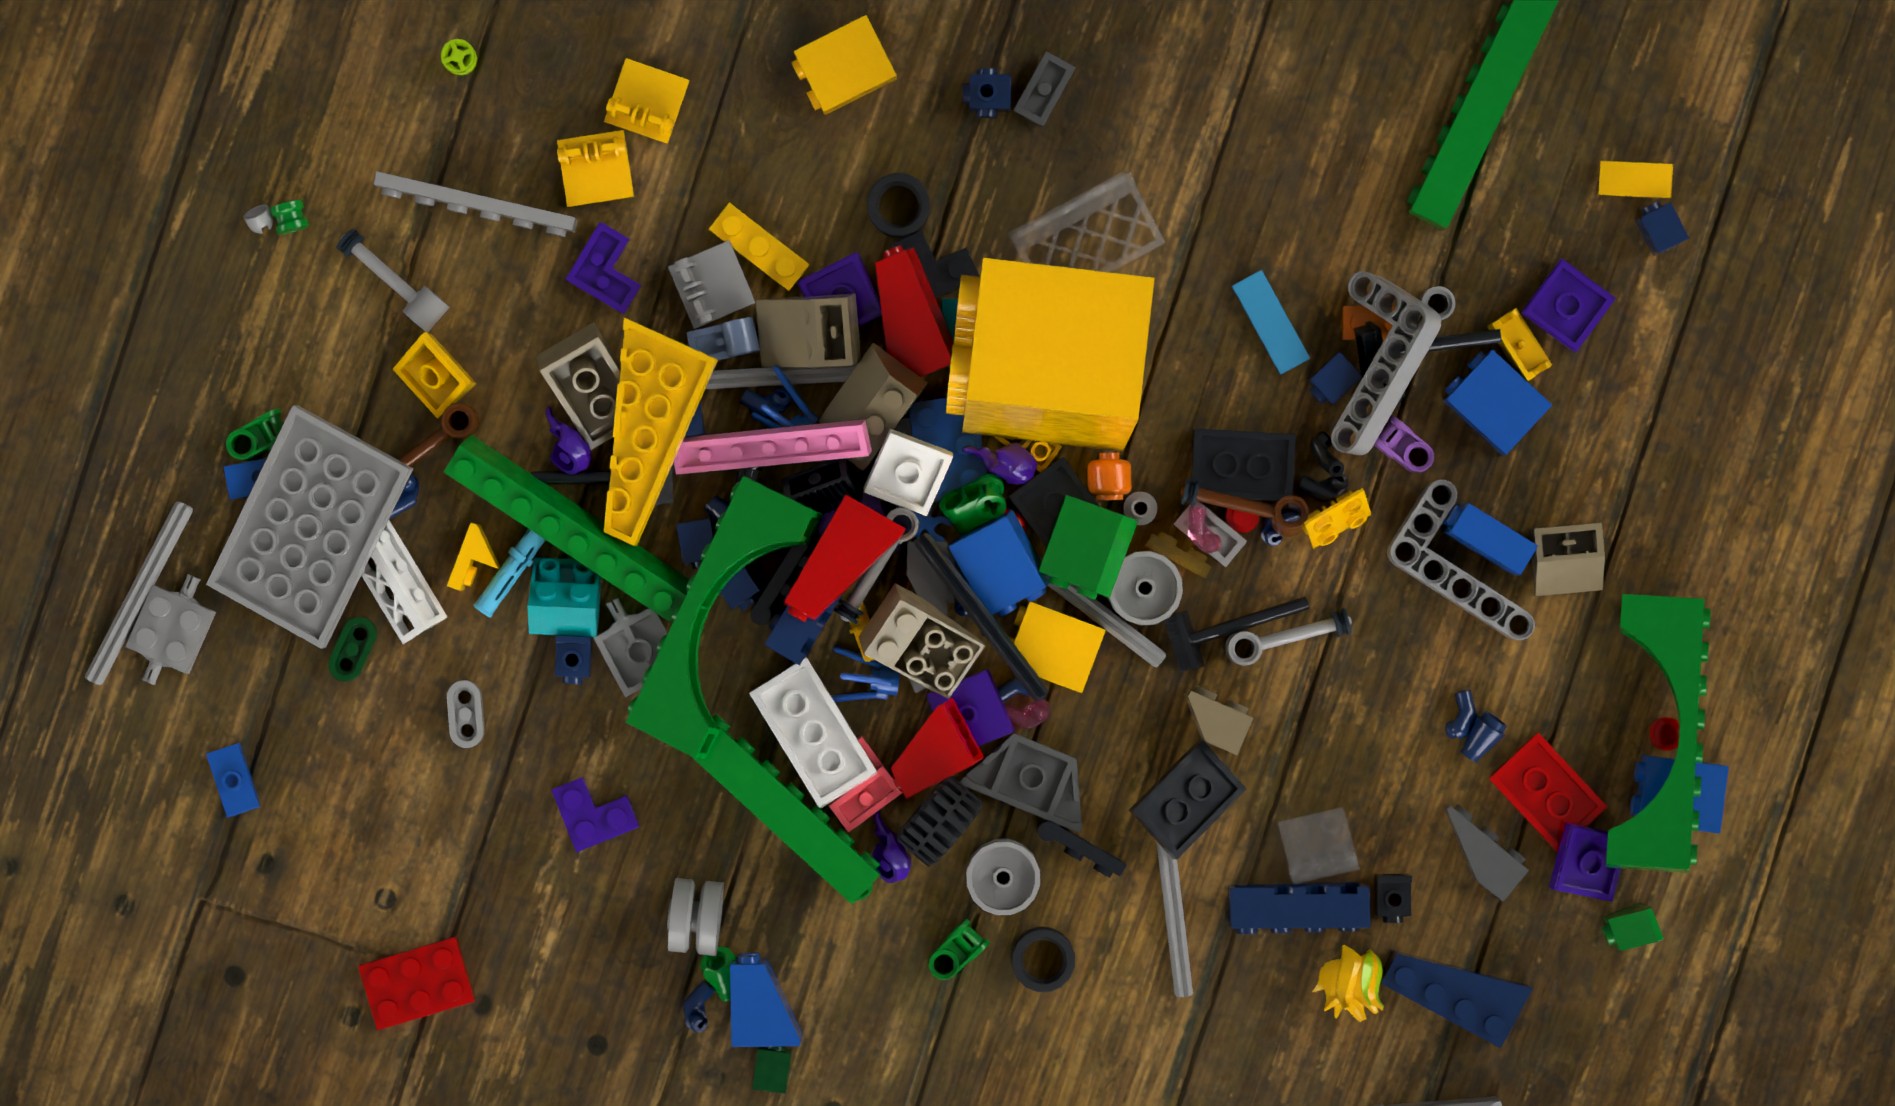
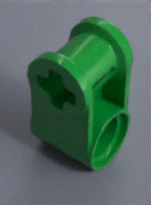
[226,408,284,461]
[939,474,1006,533]
[928,918,990,980]

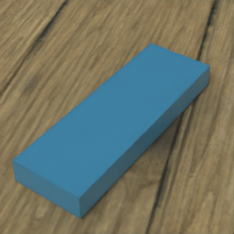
[1231,270,1310,375]

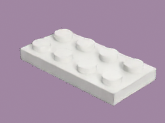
[749,657,878,809]

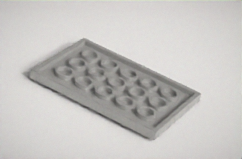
[206,405,413,649]

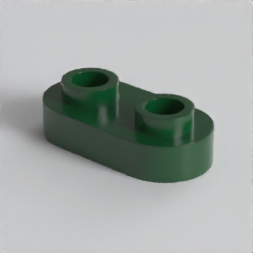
[328,617,378,682]

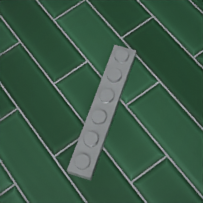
[374,171,578,237]

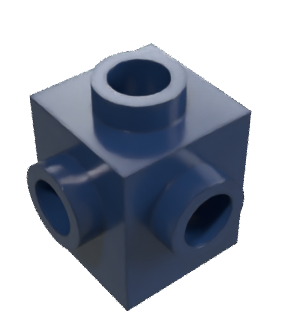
[963,68,1011,118]

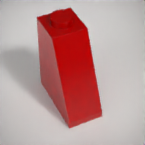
[891,697,984,798]

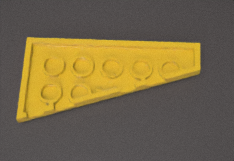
[604,318,718,546]

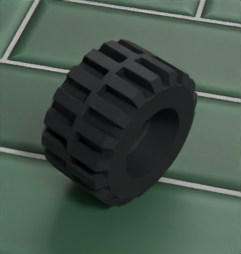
[897,776,983,867]

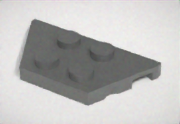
[960,733,1082,833]

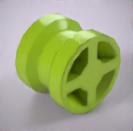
[441,39,477,76]

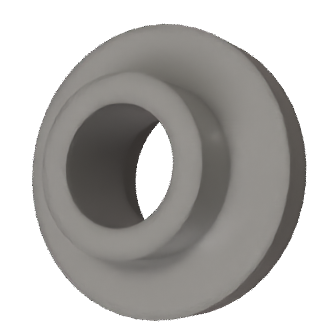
[1123,492,1157,525]

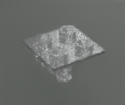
[1278,807,1360,884]

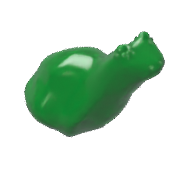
[700,946,737,1002]

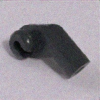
[1310,431,1344,477]
[1296,474,1349,502]

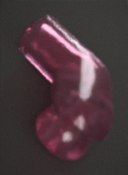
[1188,507,1222,553]
[1005,699,1051,729]

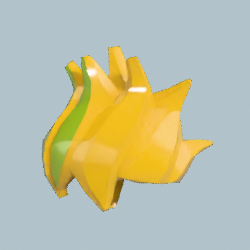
[1312,945,1384,1022]

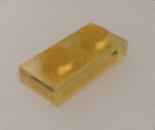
[1144,531,1212,578]

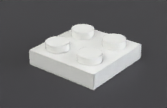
[864,428,953,516]

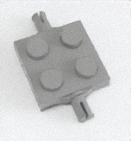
[125,574,216,685]
[593,598,668,697]

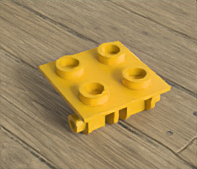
[604,58,690,144]
[557,130,634,207]
[1302,488,1372,549]

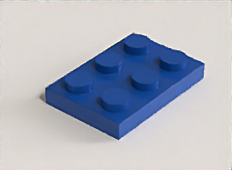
[909,397,987,502]

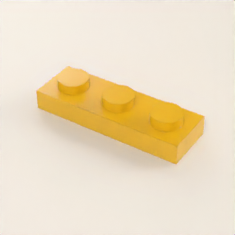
[709,202,810,292]

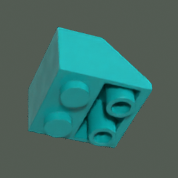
[527,557,601,637]

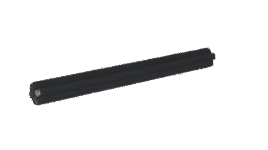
[914,532,1049,701]

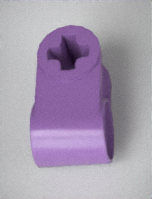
[1374,414,1434,473]

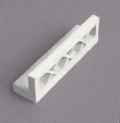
[361,520,447,644]

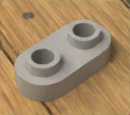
[447,680,485,748]

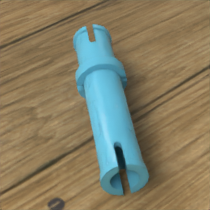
[473,529,545,618]

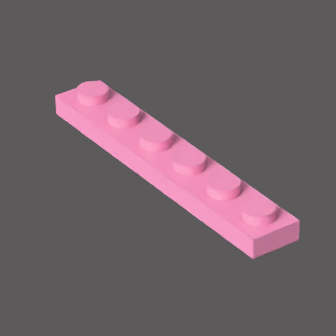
[673,419,872,475]

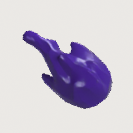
[545,407,592,475]
[962,443,1037,485]
[872,810,911,883]

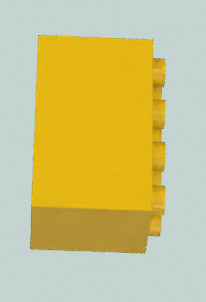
[946,258,1155,452]

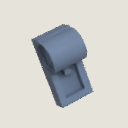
[686,317,760,360]

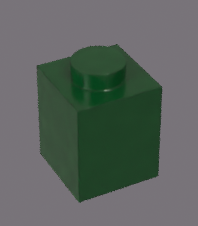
[752,1046,792,1094]

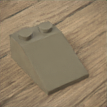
[536,322,621,450]

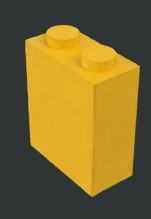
[791,15,897,115]
[1006,602,1106,693]

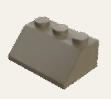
[818,343,928,471]

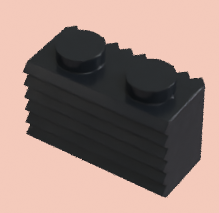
[782,458,863,516]

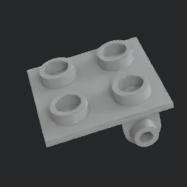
[668,240,756,329]

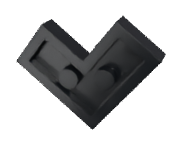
[891,230,980,299]

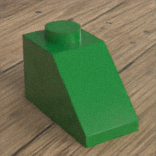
[1601,902,1664,951]

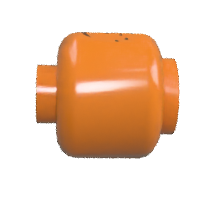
[1087,453,1132,500]

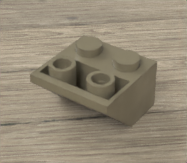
[1528,523,1605,596]
[1184,686,1253,755]

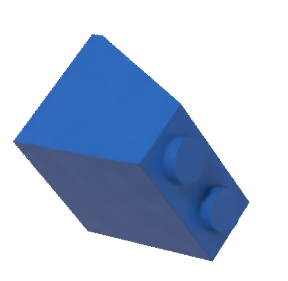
[730,952,802,1047]

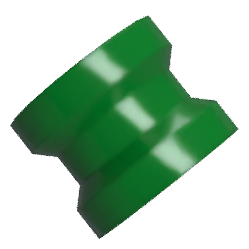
[270,200,310,235]

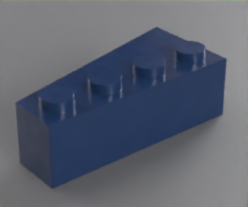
[764,538,844,666]
[1228,882,1370,934]
[1381,950,1533,1048]

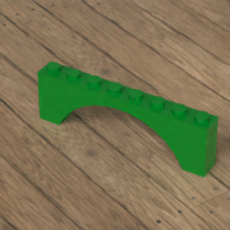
[625,476,823,760]
[1606,594,1711,873]

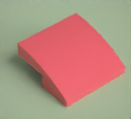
[828,735,903,833]

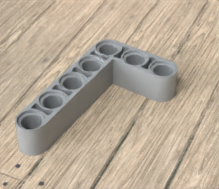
[1331,271,1441,455]
[1387,480,1535,640]

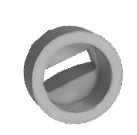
[243,205,273,234]

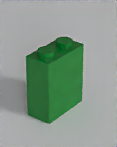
[1038,495,1138,600]

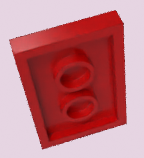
[1488,732,1607,853]
[358,936,476,1031]

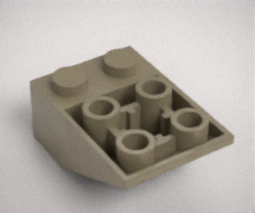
[756,293,861,367]
[859,583,986,699]

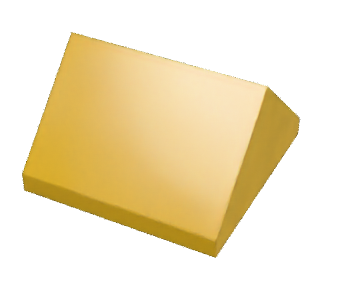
[393,332,477,419]

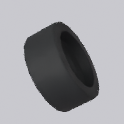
[867,173,930,238]
[1011,927,1075,992]

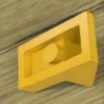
[447,523,500,591]

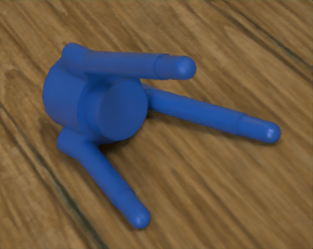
[751,365,819,429]
[831,646,900,702]

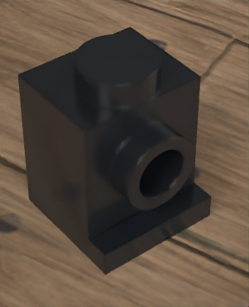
[1374,874,1412,923]

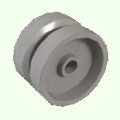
[1108,551,1183,625]
[966,838,1040,915]
[667,878,724,956]

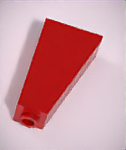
[875,245,954,377]
[784,495,906,622]

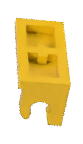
[1487,308,1552,381]

